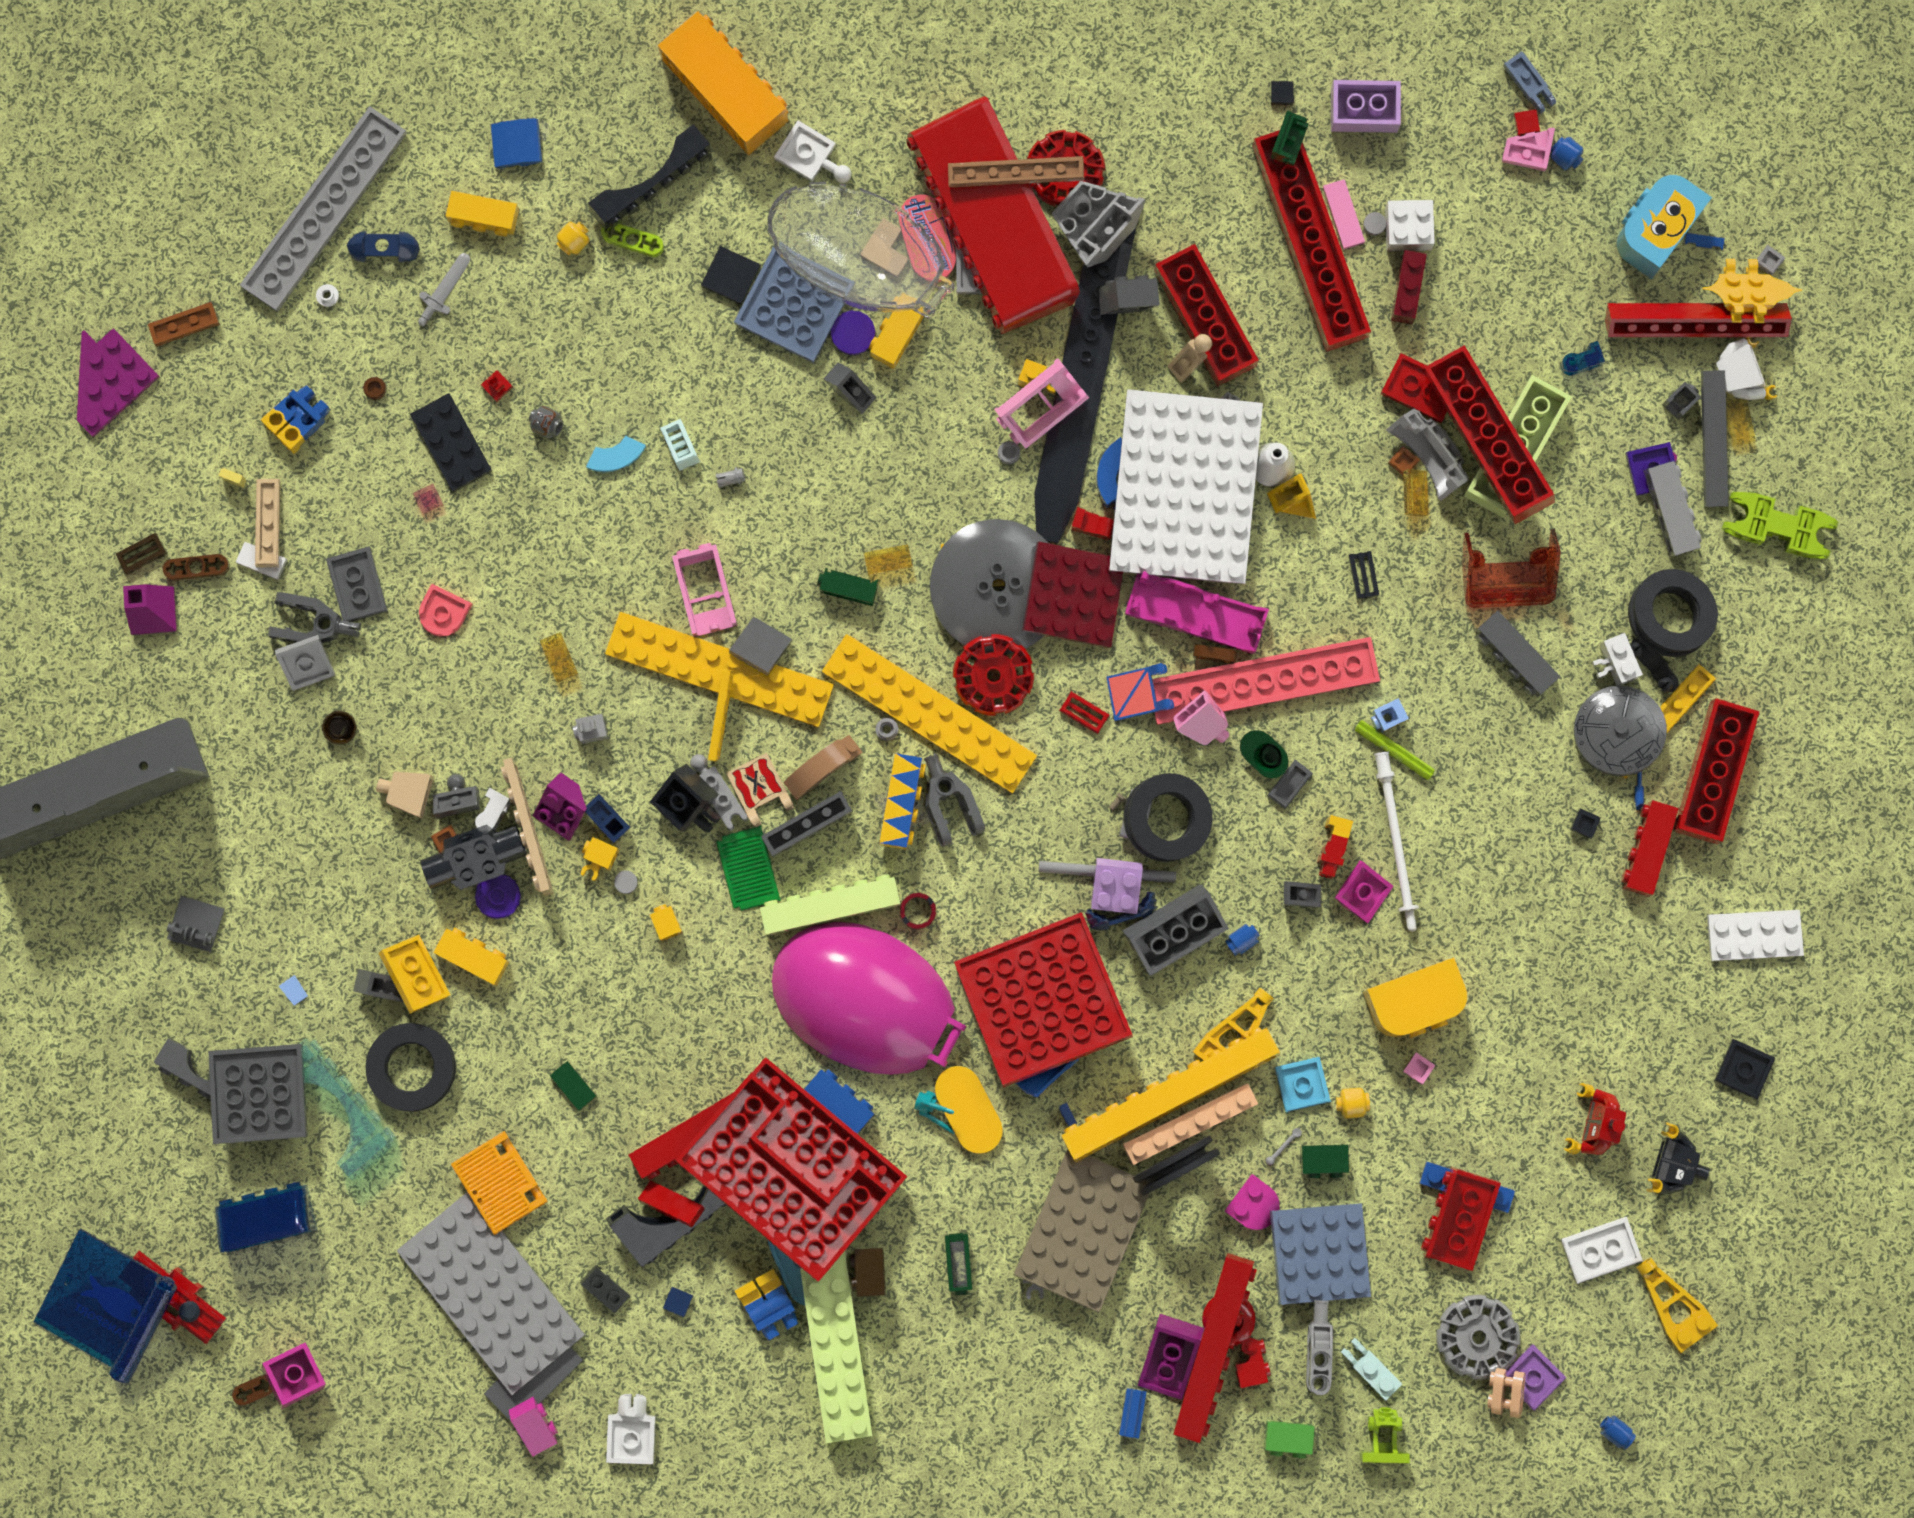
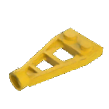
[1193,988,1274,1061]
[1636,1257,1718,1353]

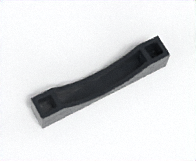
[588,124,710,231]

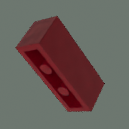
[1390,250,1427,325]

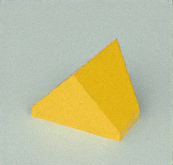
[1267,474,1316,519]

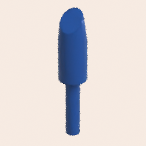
[1635,771,1644,810]

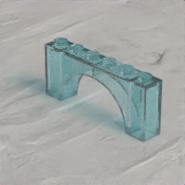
[299,1038,397,1180]

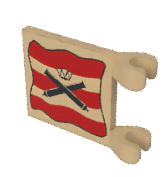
[726,753,794,827]

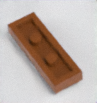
[148,302,220,347]

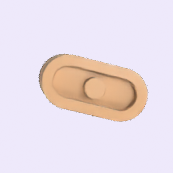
[1487,1368,1526,1418]

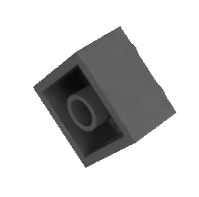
[1098,275,1160,315]

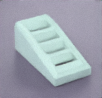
[660,419,700,471]

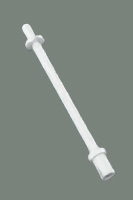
[1374,752,1419,932]

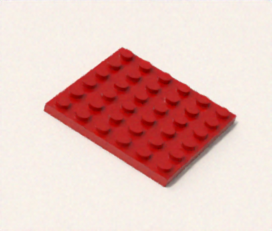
[954,912,1133,1088]

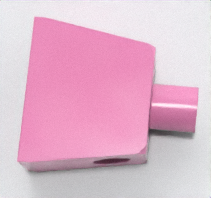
[1173,690,1229,745]

